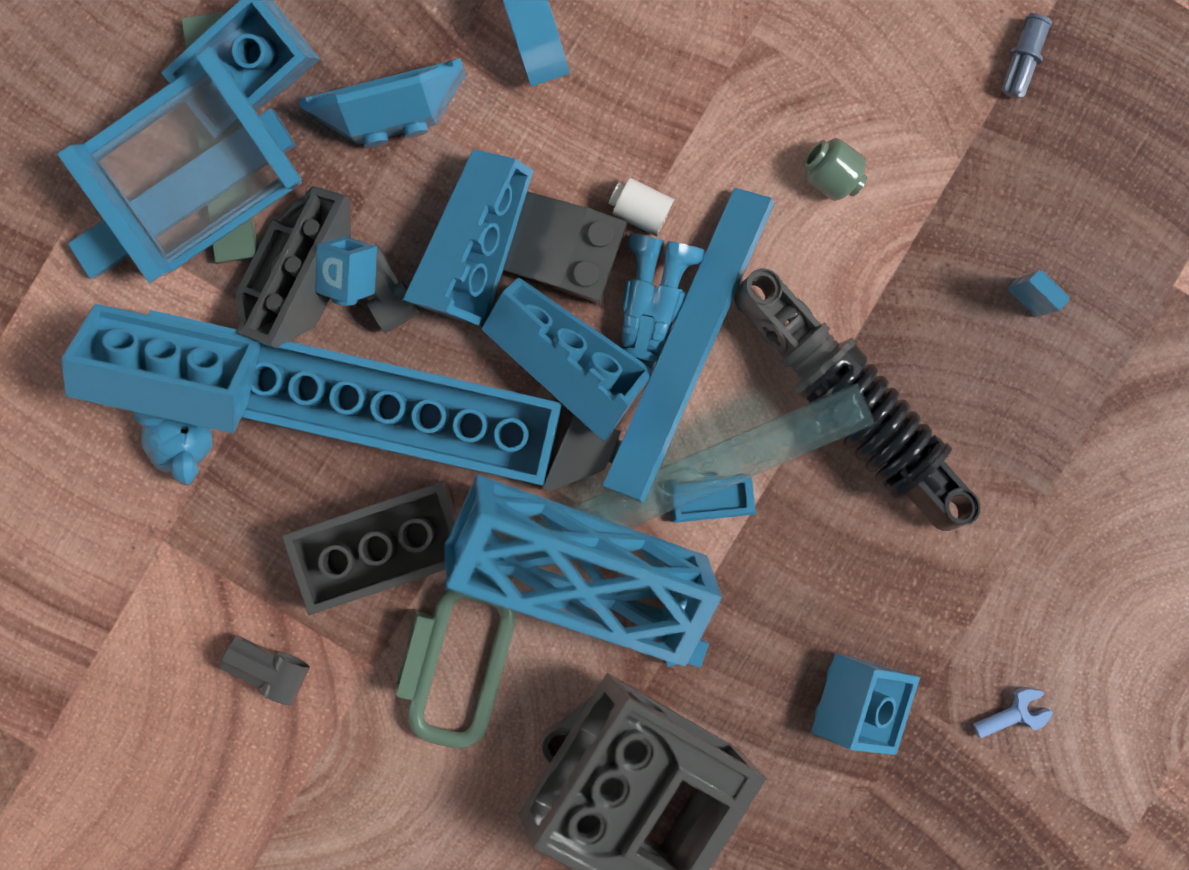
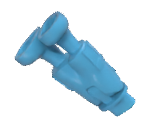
[621,233,705,370]

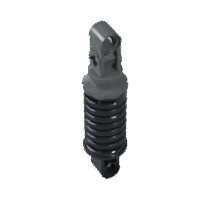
[734,268,980,531]

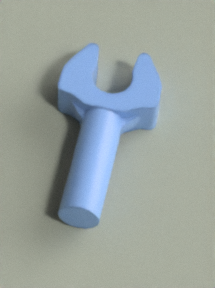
[973,687,1053,739]

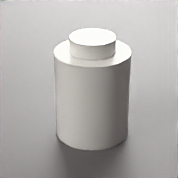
[608,178,675,237]

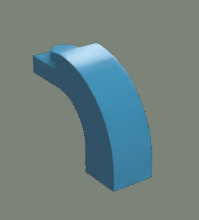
[502,0,570,87]

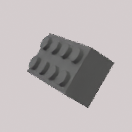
[282,481,458,615]

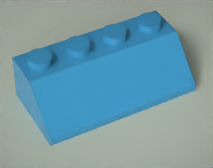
[61,304,260,434]

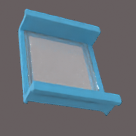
[58,47,302,283]

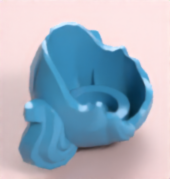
[133,411,213,486]

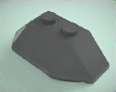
[236,186,351,348]

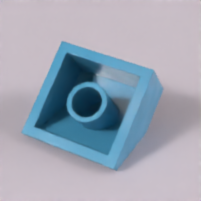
[811,653,920,755]

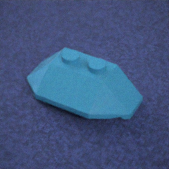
[299,58,466,148]

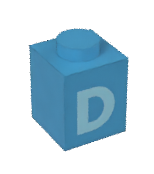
[315,236,377,305]

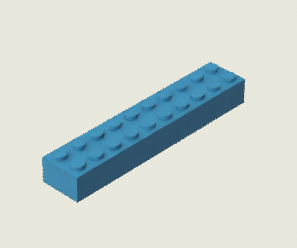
[149,310,563,485]

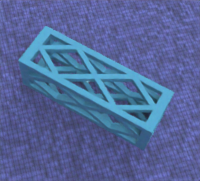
[445,475,722,667]

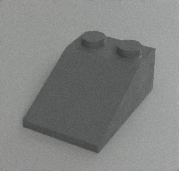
[503,191,627,305]

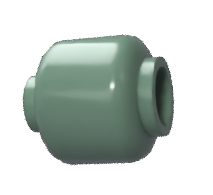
[804,138,867,201]

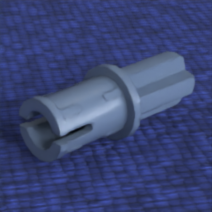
[1002,13,1052,98]

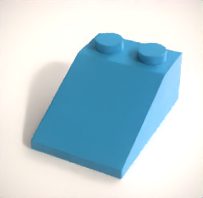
[161,0,320,139]

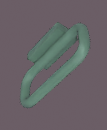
[395,589,516,748]

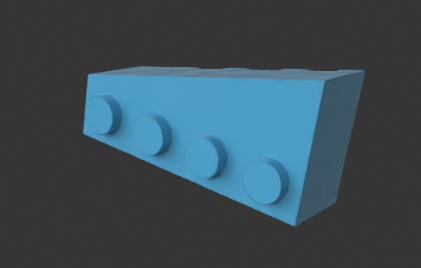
[403,149,534,327]
[481,277,653,442]

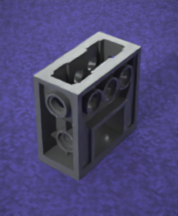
[518,672,767,870]

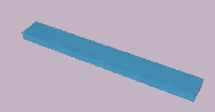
[603,187,774,503]

